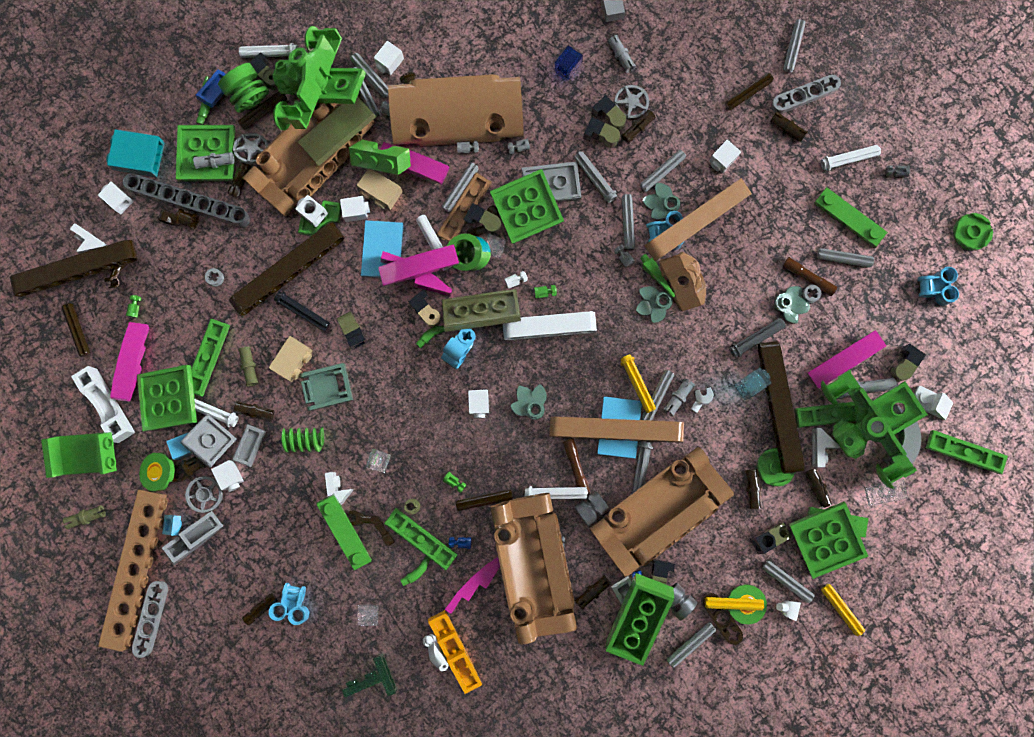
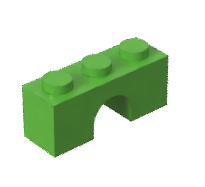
[349,140,411,175]

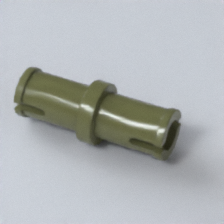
[238,347,259,387]
[404,499,421,514]
[63,505,106,529]

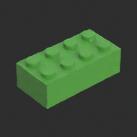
[606,573,674,666]

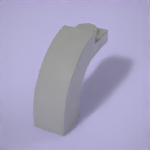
[882,405,921,465]

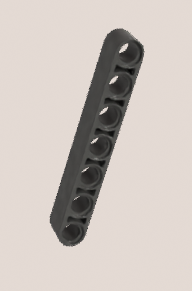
[123,173,251,228]

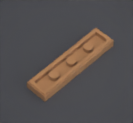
[436,173,492,243]

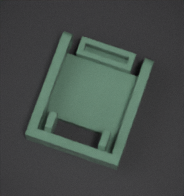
[300,363,354,411]

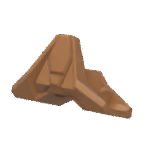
[659,252,707,311]

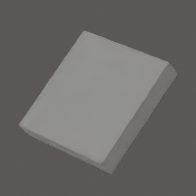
[180,414,237,468]

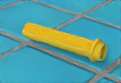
[620,355,656,413]

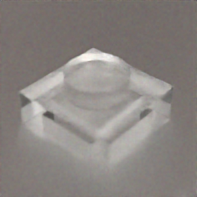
[486,234,507,259]
[366,448,391,473]
[357,605,379,626]

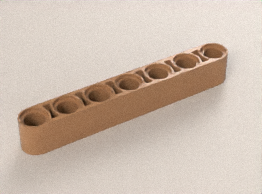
[644,178,752,261]
[549,417,684,443]

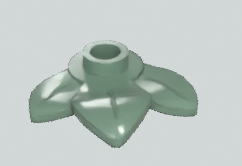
[643,183,680,220]
[636,286,673,323]
[774,286,810,324]
[511,384,547,420]

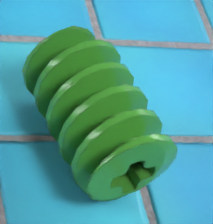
[281,428,324,452]

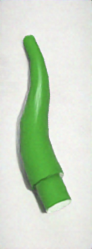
[196,76,210,125]
[415,325,445,348]
[400,556,431,586]

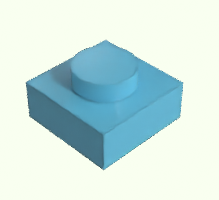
[162,515,182,536]

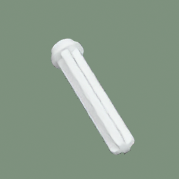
[239,43,298,58]
[821,145,881,171]
[416,215,452,271]
[194,399,239,427]
[525,486,587,499]

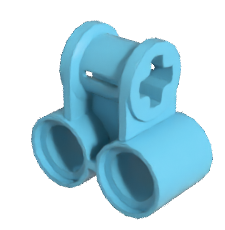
[646,211,684,250]
[917,267,959,306]
[441,328,475,369]
[269,583,309,625]

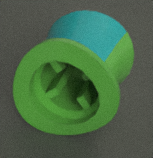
[447,234,491,271]

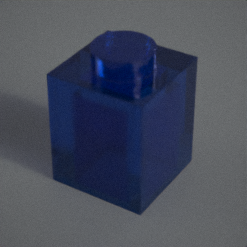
[554,45,583,80]

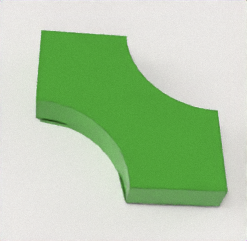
[298,200,342,237]

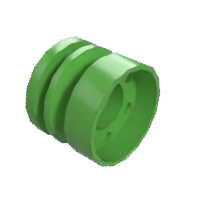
[218,63,269,113]

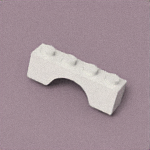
[71,366,135,443]

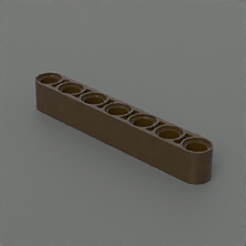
[229,222,345,316]
[9,240,138,297]
[758,341,805,474]

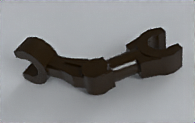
[349,510,395,546]

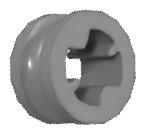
[205,268,224,287]
[802,285,821,303]

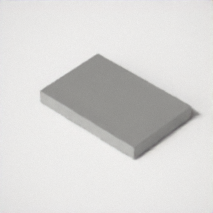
[521,161,582,202]

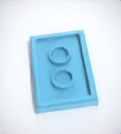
[361,220,403,278]
[597,397,642,459]

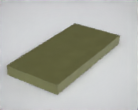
[298,97,376,166]
[441,289,521,332]

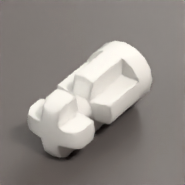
[504,271,527,289]

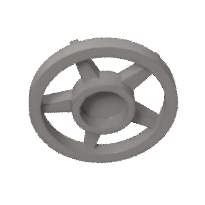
[614,85,649,119]
[233,133,268,164]
[185,476,223,513]

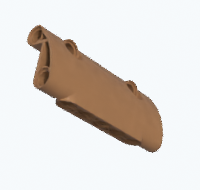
[388,74,524,147]
[242,103,375,217]
[590,446,734,577]
[490,493,577,645]

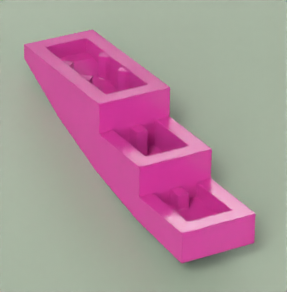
[380,142,450,185]
[378,244,459,286]
[381,251,452,297]
[110,322,150,402]
[808,330,887,389]
[445,557,500,614]

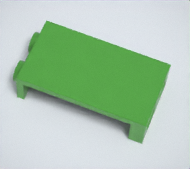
[41,432,117,478]

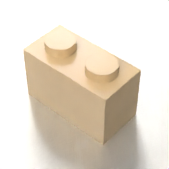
[357,169,402,210]
[269,336,313,382]

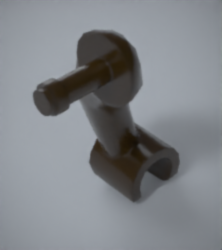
[466,205,499,237]
[104,264,128,289]

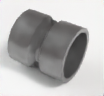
[574,490,611,527]
[670,583,698,621]

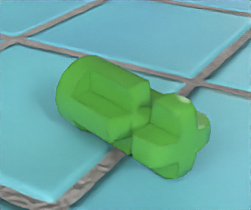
[534,285,557,299]
[126,295,141,318]
[443,472,466,492]

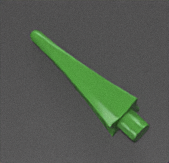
[640,254,675,298]

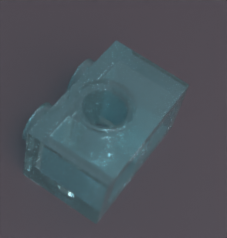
[733,367,771,400]

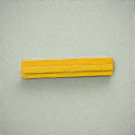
[821,584,865,636]
[705,597,764,611]

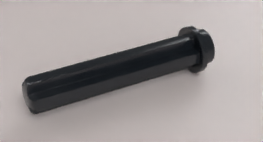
[274,291,330,332]

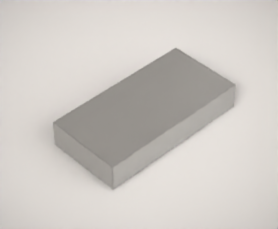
[232,424,266,467]

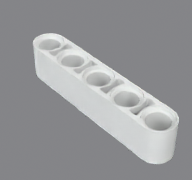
[502,312,597,340]

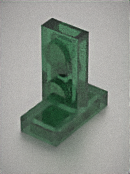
[342,653,397,697]

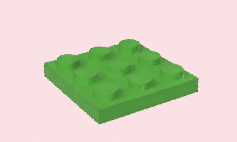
[176,125,235,181]
[490,169,564,244]
[137,365,197,432]
[789,501,869,579]

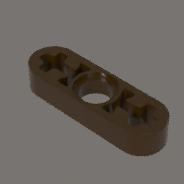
[701,592,743,645]

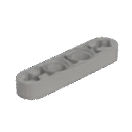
[771,75,841,114]
[132,581,168,658]

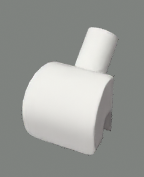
[691,387,714,413]
[776,600,801,621]

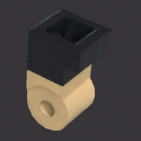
[408,290,441,327]

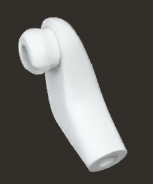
[423,634,449,671]

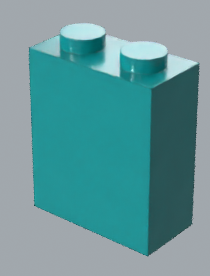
[106,129,165,178]

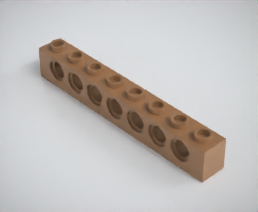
[98,490,168,651]

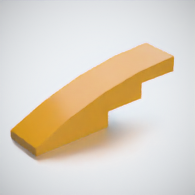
[428,610,482,694]

